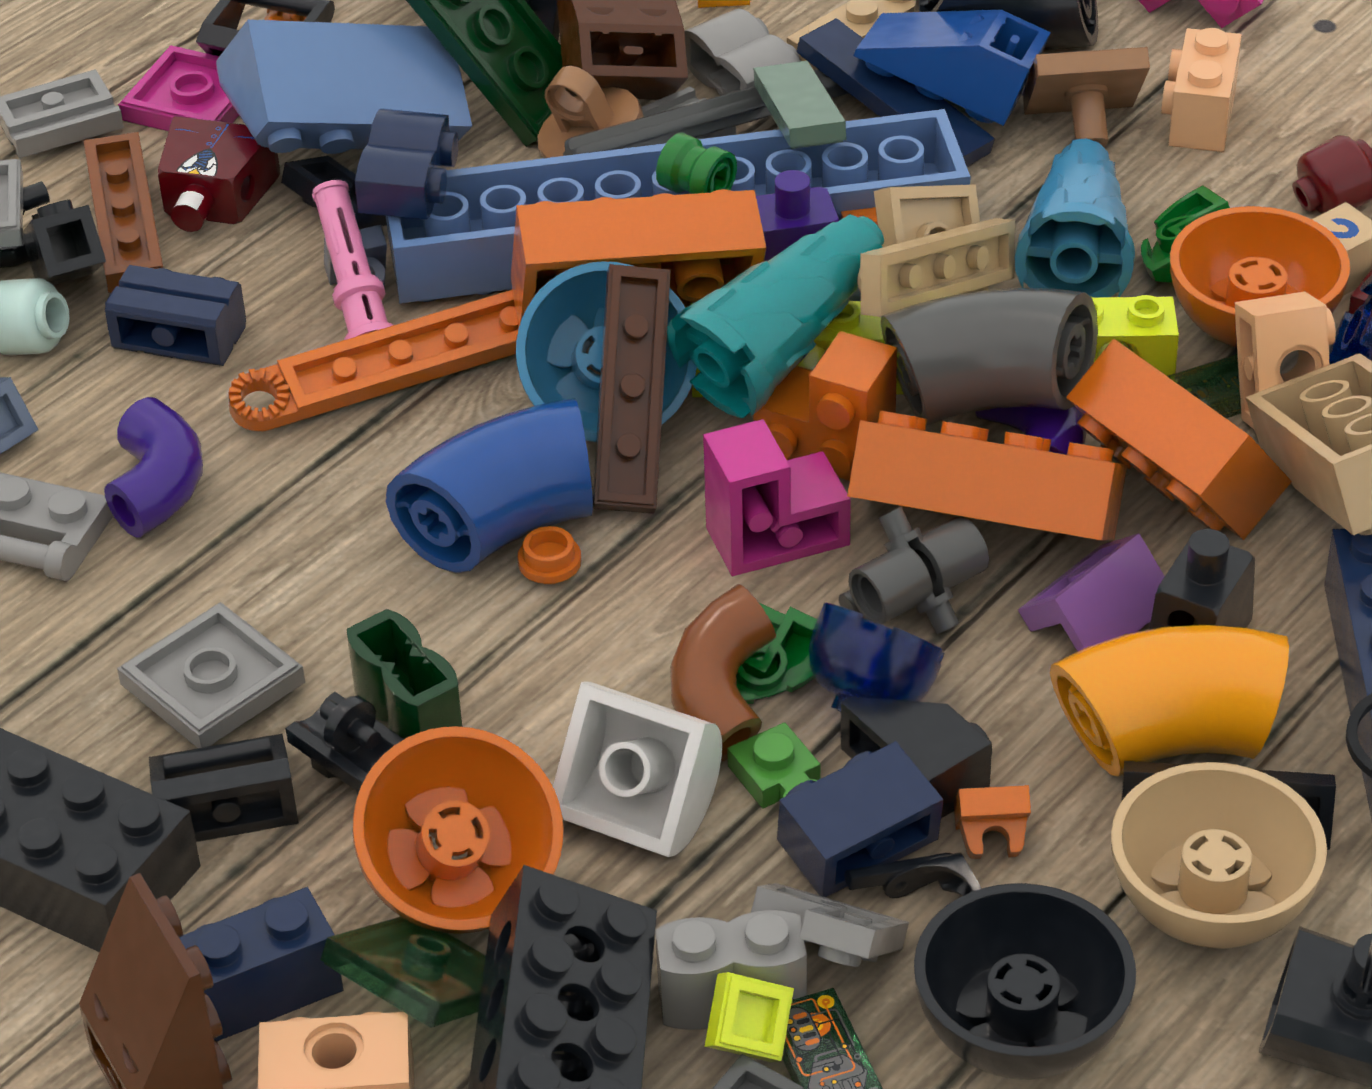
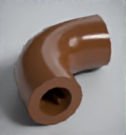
[670,584,776,762]

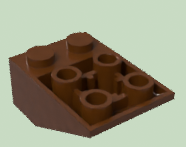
[557,0,688,100]
[79,873,232,1089]

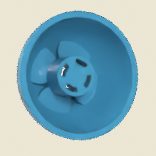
[516,261,697,442]

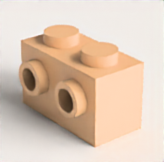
[1161,28,1242,152]

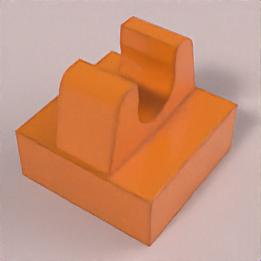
[954,785,1031,859]

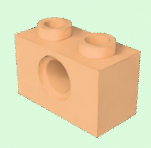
[1234,291,1336,430]
[258,1011,414,1089]

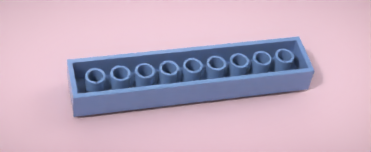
[386,109,971,304]

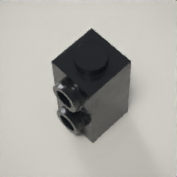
[23,199,106,285]

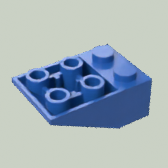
[853,10,1051,126]

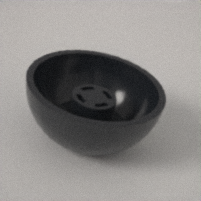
[914,883,1136,1080]

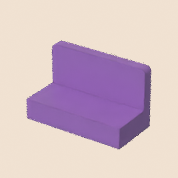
[1018,533,1165,651]

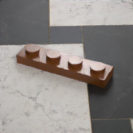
[83,132,163,293]

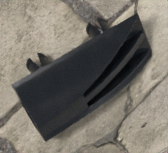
[1259,926,1372,1087]

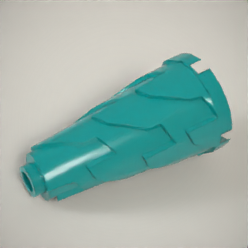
[667,214,884,418]

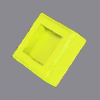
[704,972,794,1062]

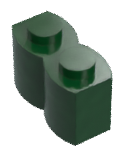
[347,609,463,739]

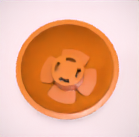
[1170,206,1350,348]
[352,726,564,934]

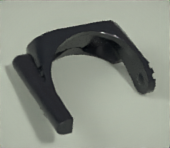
[844,852,982,898]

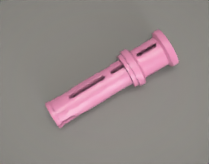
[312,180,393,340]

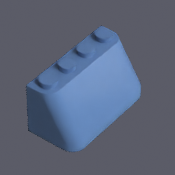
[216,19,472,154]

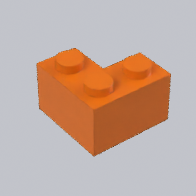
[753,331,897,481]

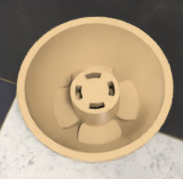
[1111,762,1327,949]

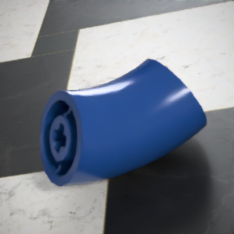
[385,398,593,573]

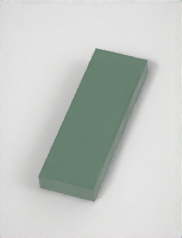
[753,61,846,149]

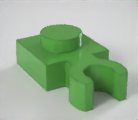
[727,722,821,809]

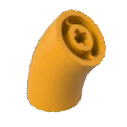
[1050,625,1289,777]

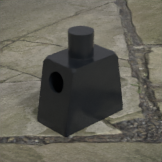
[1149,529,1255,630]

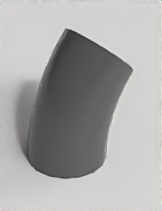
[880,288,1098,425]

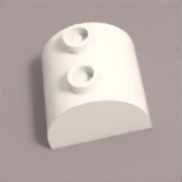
[553,682,722,857]

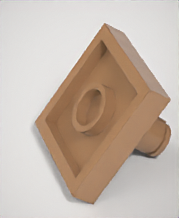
[1022,47,1150,147]

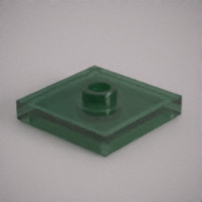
[320,917,486,1028]

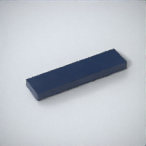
[796,18,995,167]

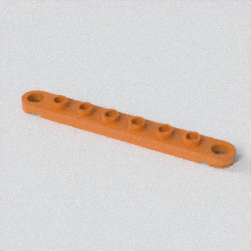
[229,289,519,431]

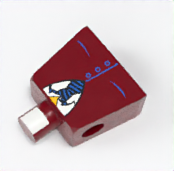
[158,116,281,232]

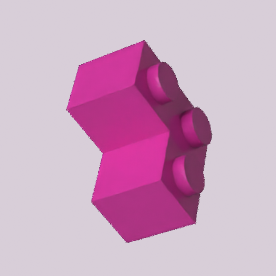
[703,419,851,577]

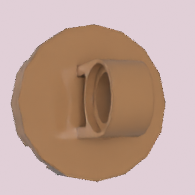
[537,66,644,158]

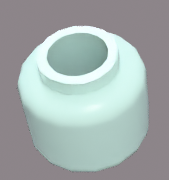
[0,278,70,355]

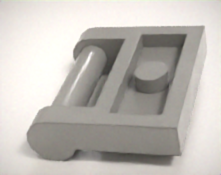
[0,472,113,581]

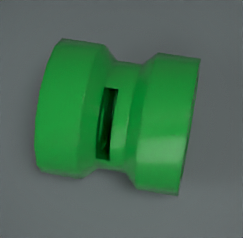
[656,132,737,194]

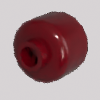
[1292,135,1372,214]

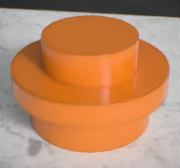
[518,526,581,584]

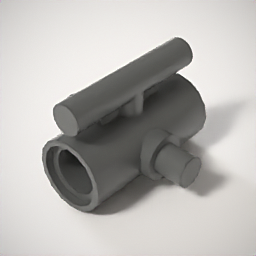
[839,507,989,634]

